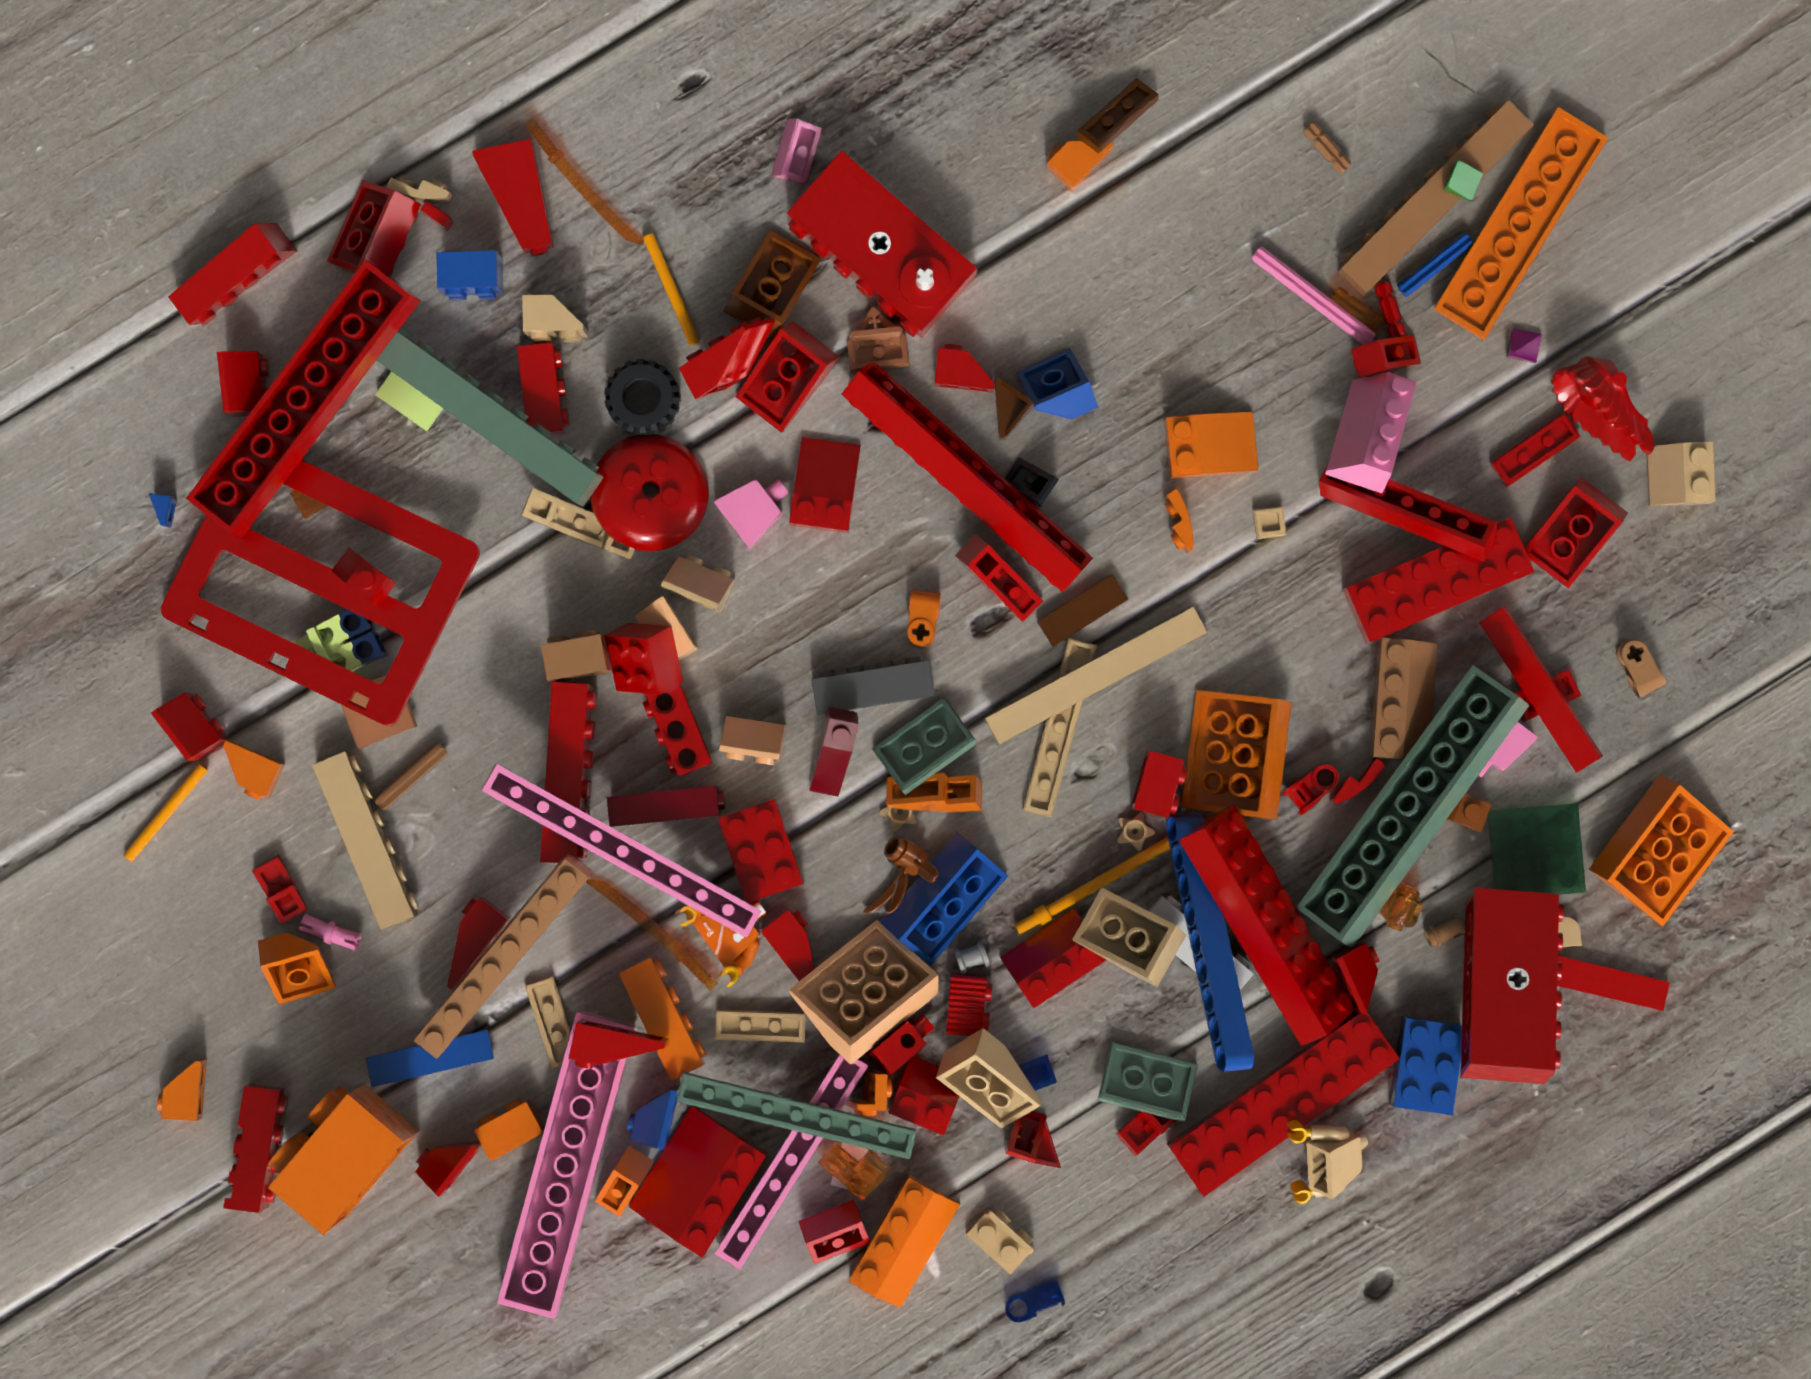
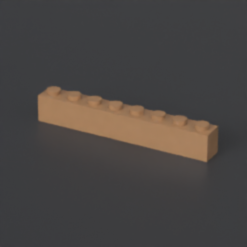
[1338,100,1534,297]
[414,851,592,1059]

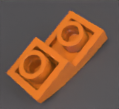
[1164,489,1194,553]

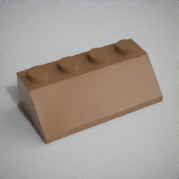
[1369,638,1438,760]

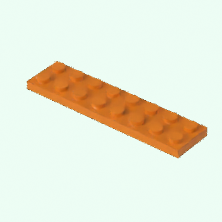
[1433,107,1608,341]

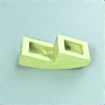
[375,371,443,431]

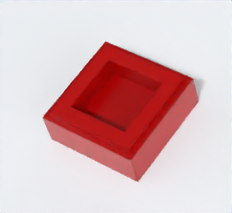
[420,201,453,231]

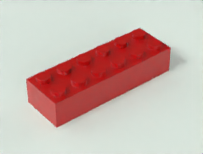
[1342,517,1535,644]
[540,682,598,863]

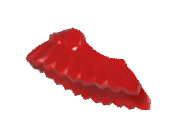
[1550,356,1655,462]

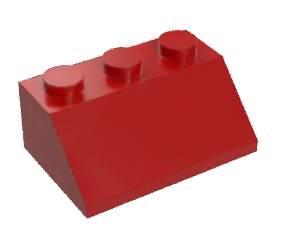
[327,180,421,276]
[1000,908,1106,1009]

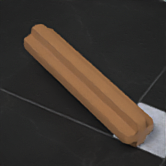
[373,742,448,811]

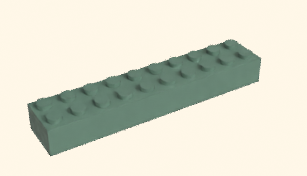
[1296,665,1529,948]

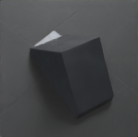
[1005,457,1059,507]

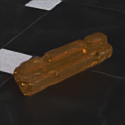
[1330,287,1384,331]

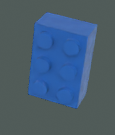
[1389,1016,1462,1116]

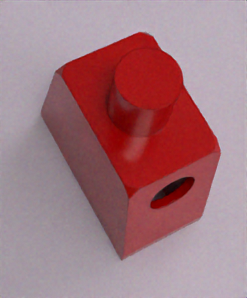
[866,1015,934,1076]

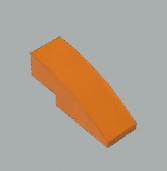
[886,773,982,812]

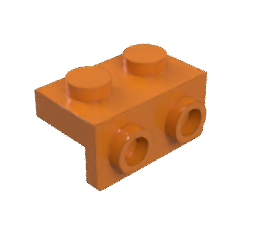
[846,1070,892,1116]

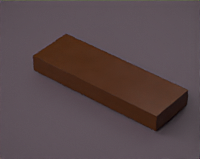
[1077,78,1159,154]
[1037,574,1128,647]

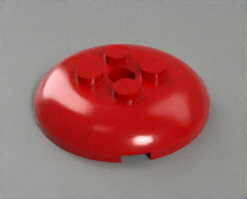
[590,434,709,552]

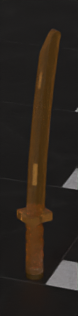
[525,118,644,245]
[586,879,718,991]

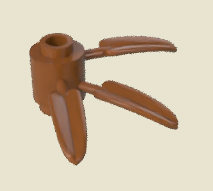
[863,836,939,914]

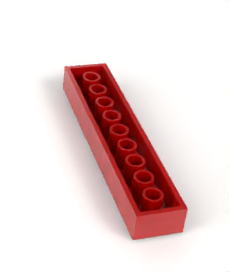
[186,259,421,538]

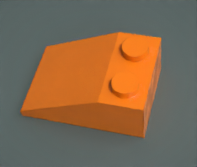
[1164,412,1259,480]

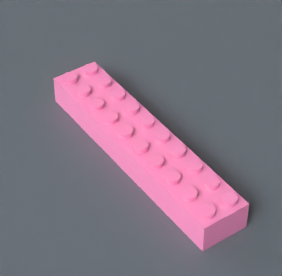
[497,1010,637,1319]

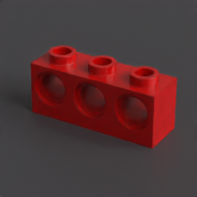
[643,684,713,777]

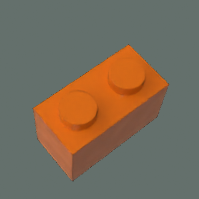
[474,1098,545,1162]

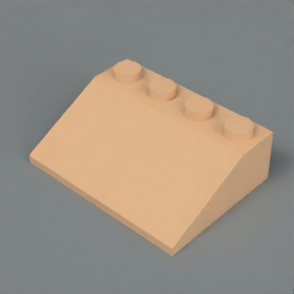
[789,920,938,1064]

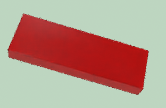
[1490,413,1581,488]

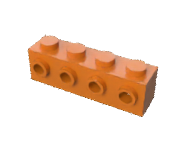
[618,956,707,1081]

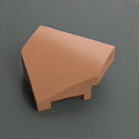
[847,307,909,373]

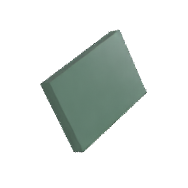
[872,697,978,795]
[1097,1041,1198,1122]

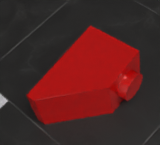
[1351,335,1421,378]
[934,344,994,393]
[331,547,396,607]

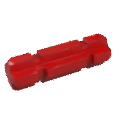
[1374,281,1406,338]

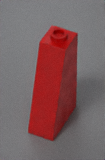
[472,139,554,256]

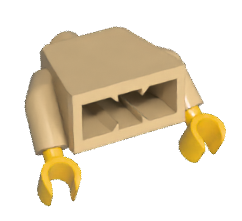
[1287,1120,1368,1204]

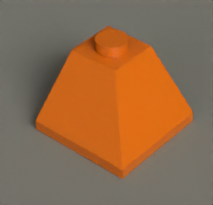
[258,932,336,1005]

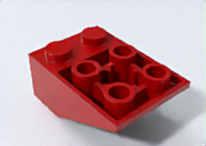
[679,317,776,399]

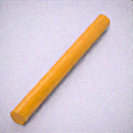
[643,233,700,346]
[123,763,208,862]

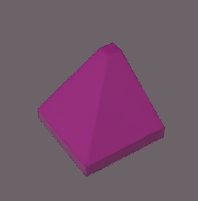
[1507,328,1542,363]

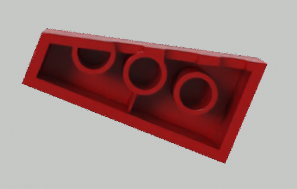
[168,223,297,326]
[223,1084,288,1213]

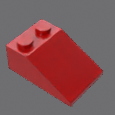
[735,321,840,433]
[789,437,861,533]
[1525,477,1628,589]
[568,1019,670,1069]

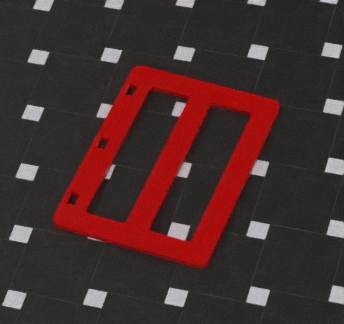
[161,460,480,726]

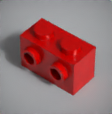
[798,1199,870,1265]

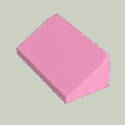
[772,119,822,185]

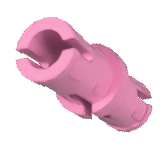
[299,914,362,951]

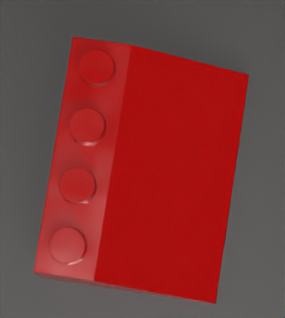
[629,1105,768,1258]

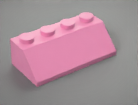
[1325,372,1417,493]

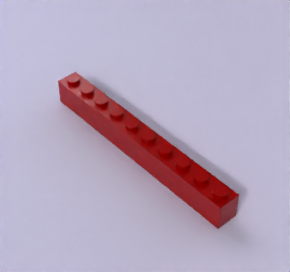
[841,360,1093,593]

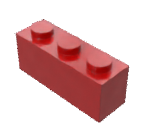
[517,342,570,435]

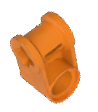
[907,589,941,648]

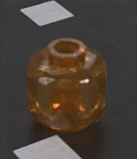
[1380,884,1424,931]

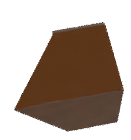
[994,378,1034,441]

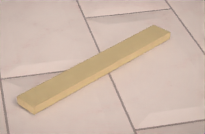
[984,607,1207,745]

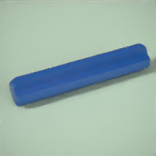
[1397,232,1473,297]

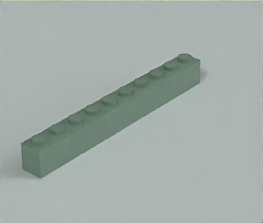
[376,327,604,506]

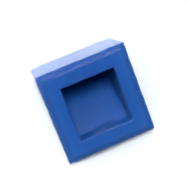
[149,493,177,528]

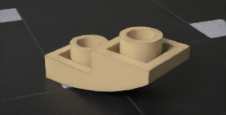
[386,177,453,203]

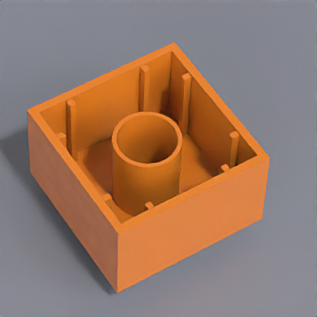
[268,1085,419,1235]

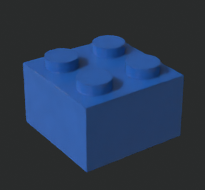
[436,250,504,301]

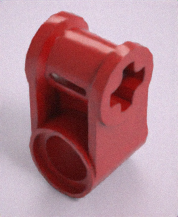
[1282,764,1339,816]

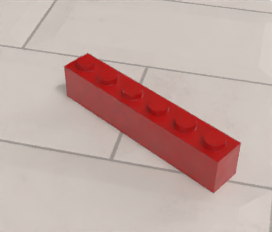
[1319,464,1497,562]

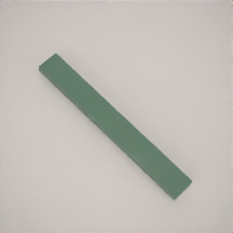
[676,1072,917,1159]

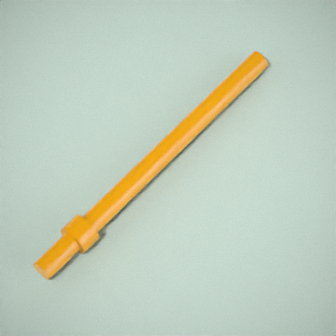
[1014,837,1170,935]

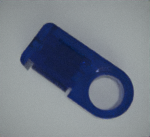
[1005,1279,1065,1322]

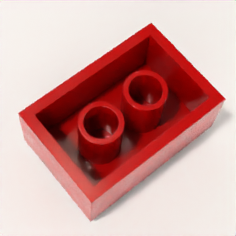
[718,799,804,903]

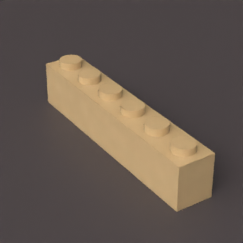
[312,751,419,930]

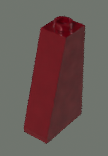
[607,786,725,827]

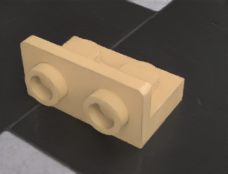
[966,1207,1035,1275]

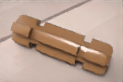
[1304,121,1351,174]

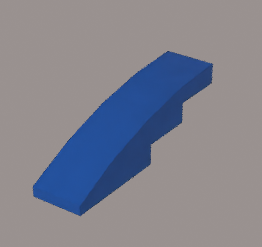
[365,1030,494,1087]

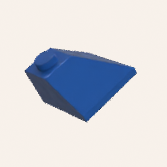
[1016,348,1098,420]
[627,1085,680,1150]

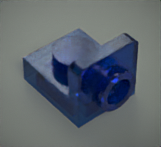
[1018,1054,1057,1091]

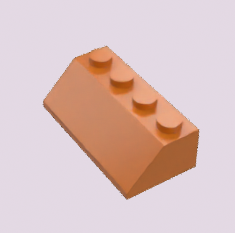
[849,1174,960,1308]

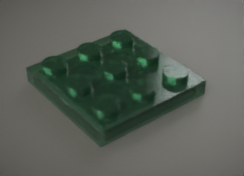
[1488,803,1586,895]

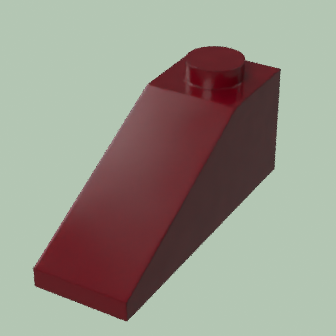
[809,707,859,797]

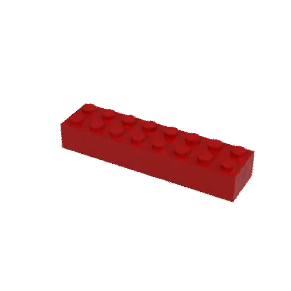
[1179,805,1355,1046]
[1167,1012,1400,1197]

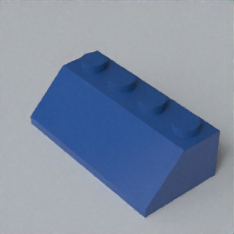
[880,832,1008,966]

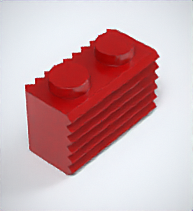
[946,973,992,1036]

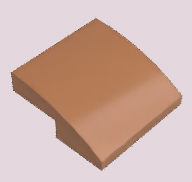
[341,674,418,749]

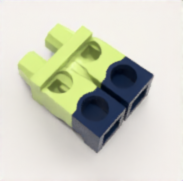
[295,610,388,671]

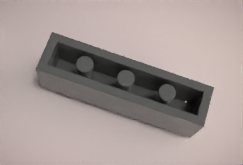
[811,656,935,715]

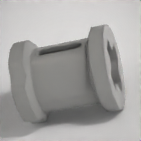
[954,940,990,974]

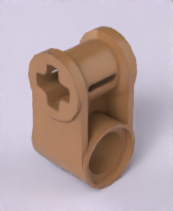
[1616,640,1666,698]

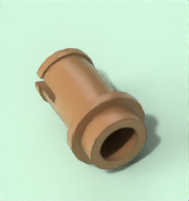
[1424,917,1465,948]

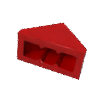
[1005,1111,1061,1168]

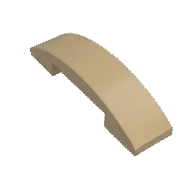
[521,488,635,560]

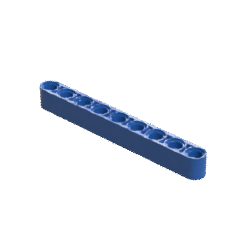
[1166,814,1254,1072]

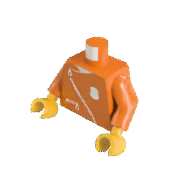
[675,900,768,987]

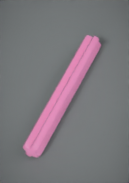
[1252,247,1376,345]

